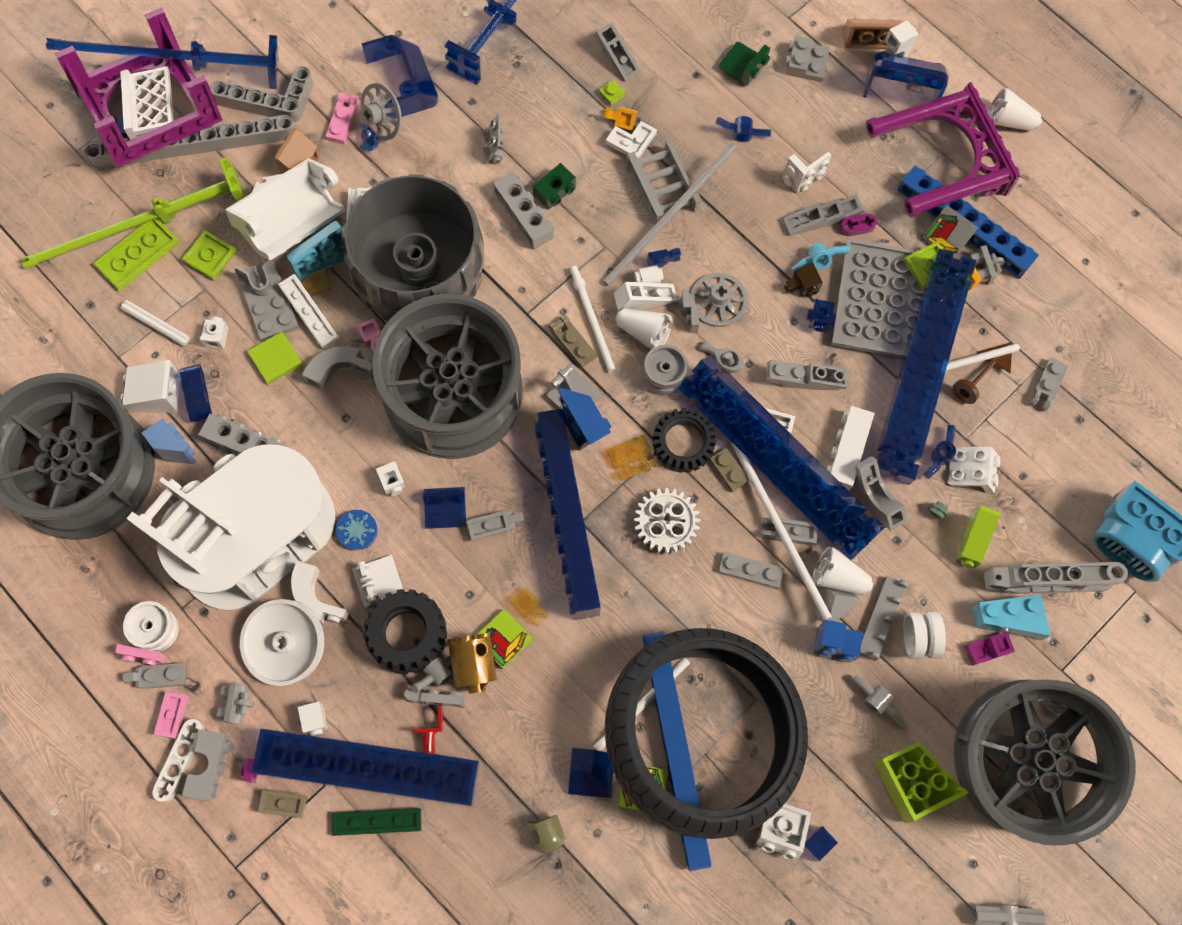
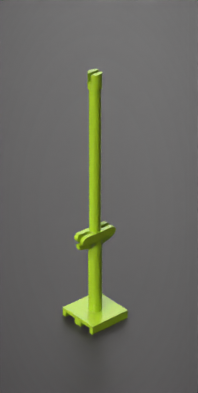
[21,157,245,269]

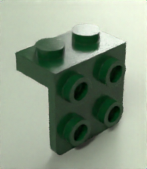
[718,42,770,86]

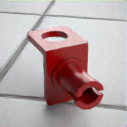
[412,705,443,754]

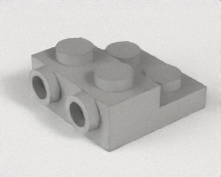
[785,36,830,82]

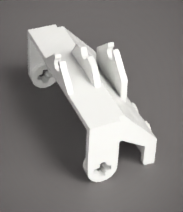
[225,158,345,260]

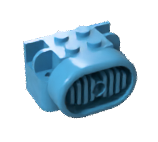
[1093,480,1182,582]

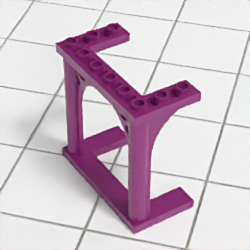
[54,7,223,168]

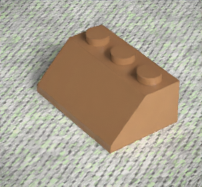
[844,18,903,50]

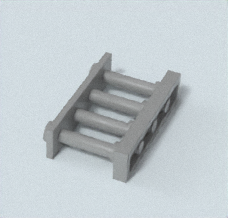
[626,139,701,224]

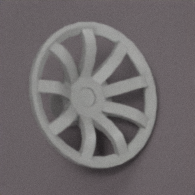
[360,83,402,141]
[691,273,748,327]

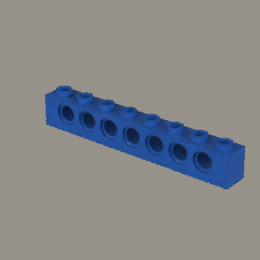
[897,166,1039,279]

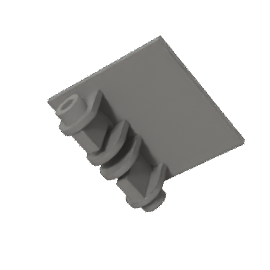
[483,113,503,164]

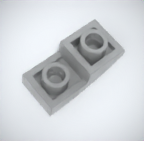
[678,289,699,333]

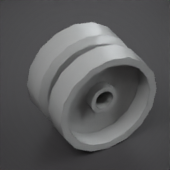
[643,344,688,395]

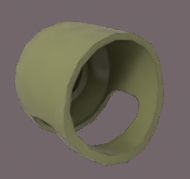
[525,815,565,853]

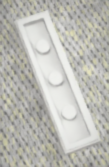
[278,274,339,349]

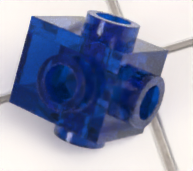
[806,299,836,332]

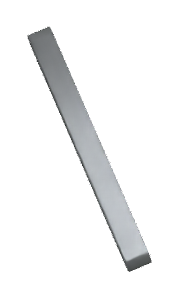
[84,115,295,168]

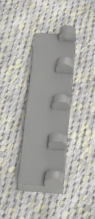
[860,576,908,661]

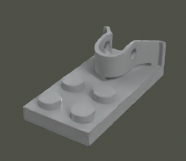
[233,259,300,342]

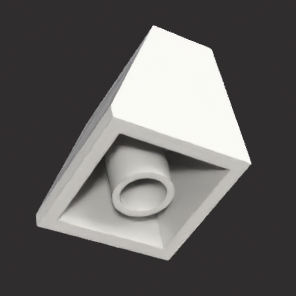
[121,360,181,413]

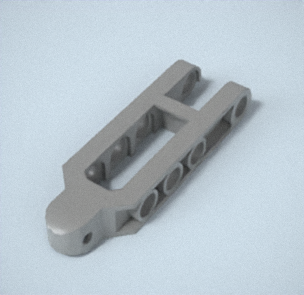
[984,562,1128,594]

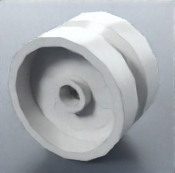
[123,601,179,652]
[903,611,946,659]

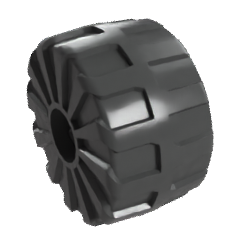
[342,174,484,321]

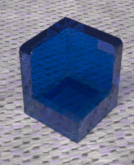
[804,826,838,862]

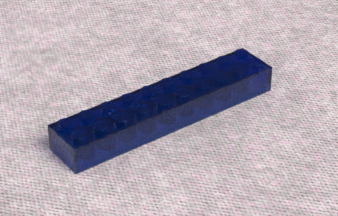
[534,408,601,620]
[251,729,480,808]

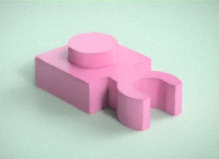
[356,318,381,353]

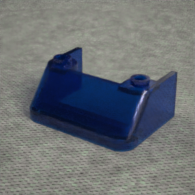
[361,35,438,119]
[863,51,949,100]

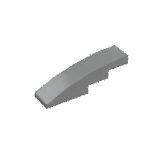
[783,194,864,235]

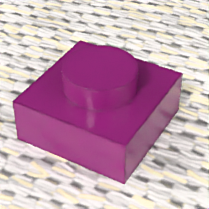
[241,758,260,783]

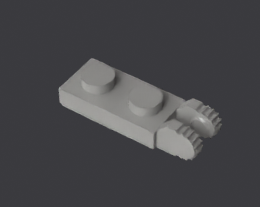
[1030,357,1068,412]
[759,518,818,545]
[404,688,466,708]

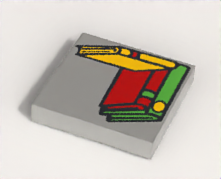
[923,205,978,258]

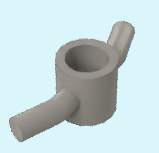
[411,657,453,693]
[851,675,905,727]

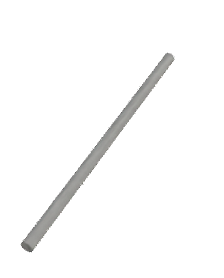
[603,143,737,286]

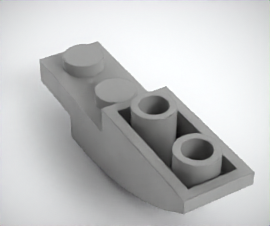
[767,360,848,390]

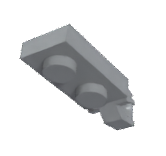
[466,510,525,541]
[123,663,186,689]

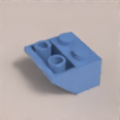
[142,418,196,464]

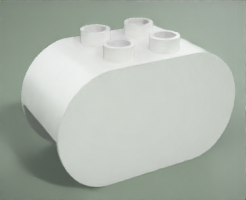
[157,444,336,611]

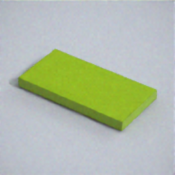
[93,218,180,292]

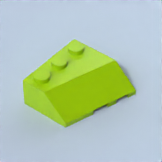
[874,741,968,824]

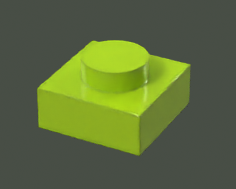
[599,80,625,106]

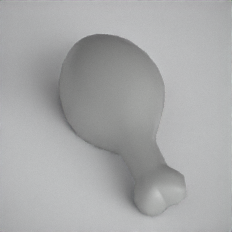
[700,341,744,373]

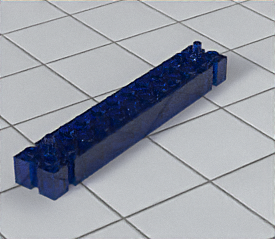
[875,249,977,485]
[678,356,886,560]

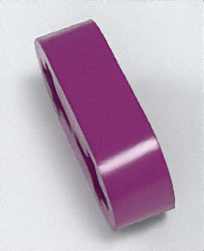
[840,214,877,236]

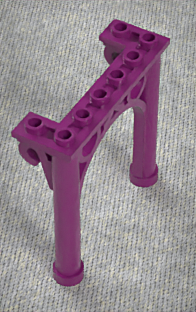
[866,82,1020,218]

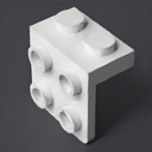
[782,152,832,193]
[948,447,1000,493]

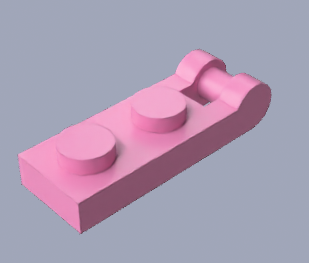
[325,92,359,144]

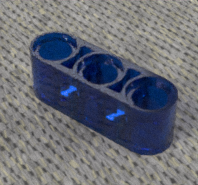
[179,364,212,422]

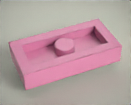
[115,644,165,666]
[154,691,189,739]

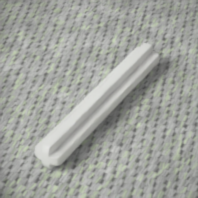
[121,300,190,346]

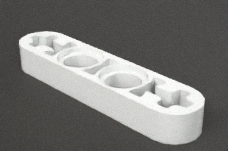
[153,719,204,802]

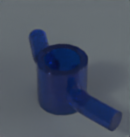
[716,116,771,142]
[923,425,956,479]

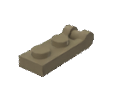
[548,314,597,368]

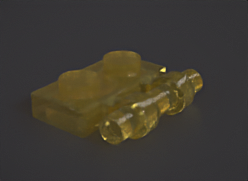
[606,435,657,480]

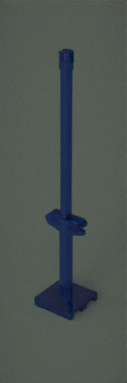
[444,0,517,85]
[46,35,279,89]

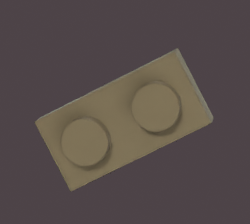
[709,448,750,493]
[258,790,307,819]

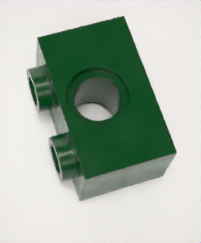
[533,163,576,210]

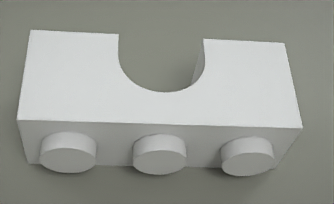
[874,20,918,77]

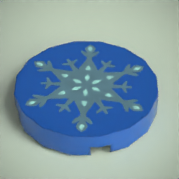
[336,510,378,551]

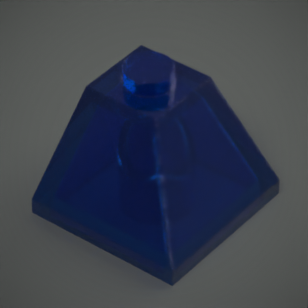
[568,748,614,798]

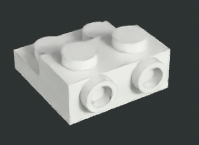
[756,804,811,860]

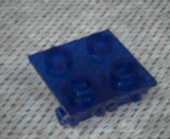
[423,487,466,529]

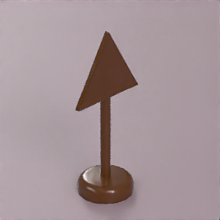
[953,342,1013,404]

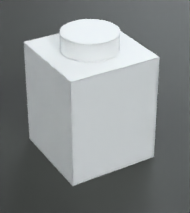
[298,701,328,737]

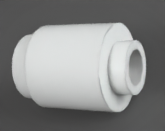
[634,265,664,283]

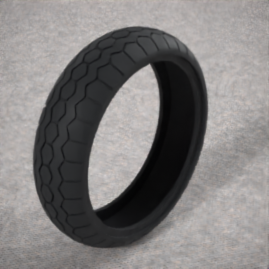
[605,628,808,839]

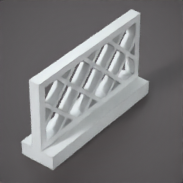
[121,66,173,140]

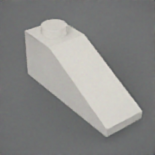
[614,282,678,311]

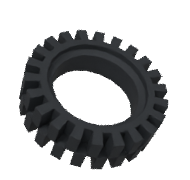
[652,408,716,473]

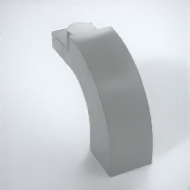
[302,346,374,390]
[855,456,908,531]

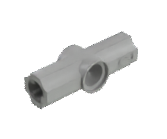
[972,905,1045,925]

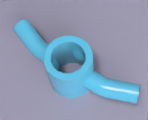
[792,243,849,272]

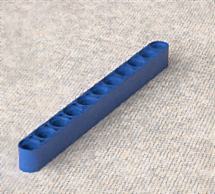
[643,631,711,872]

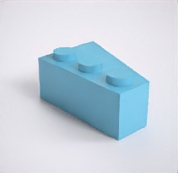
[972,594,1051,640]

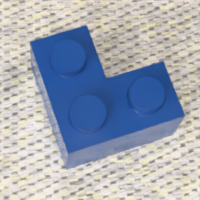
[814,619,863,663]

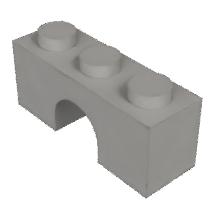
[182,730,231,802]

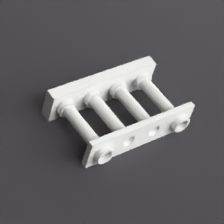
[127,477,236,574]

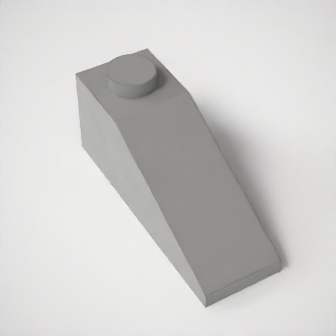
[594,22,641,81]

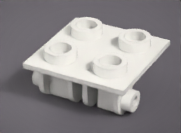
[352,555,403,608]

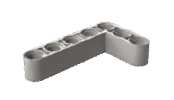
[210,66,313,122]

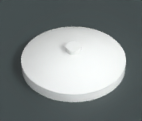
[240,599,324,686]

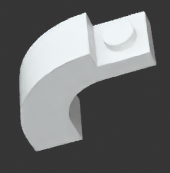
[291,561,349,624]

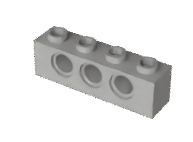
[493,172,554,249]
[198,414,284,456]

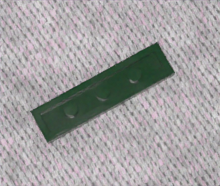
[332,808,422,836]

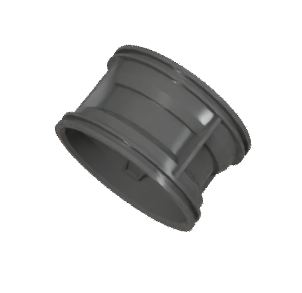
[372,294,523,459]
[0,373,155,540]
[953,679,1136,846]

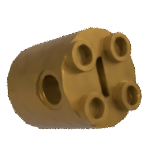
[448,633,497,694]

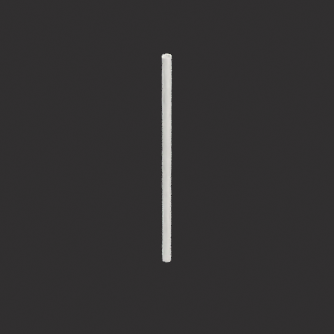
[731,440,832,620]

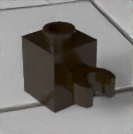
[784,263,823,297]

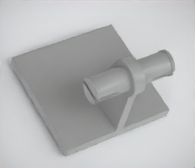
[546,363,603,409]

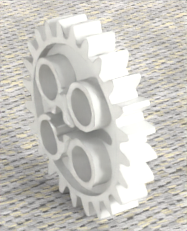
[633,488,701,555]

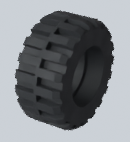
[363,589,447,674]

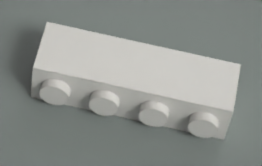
[824,406,874,492]

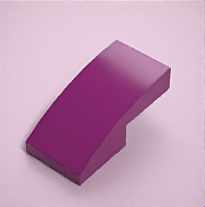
[964,632,1015,666]

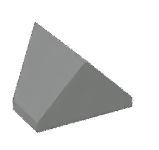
[814,585,861,622]

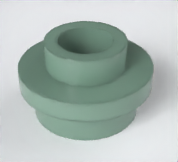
[929,501,949,519]

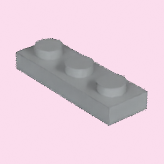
[718,552,784,589]

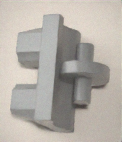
[969,245,1005,285]
[217,682,254,725]

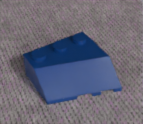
[558,388,611,450]

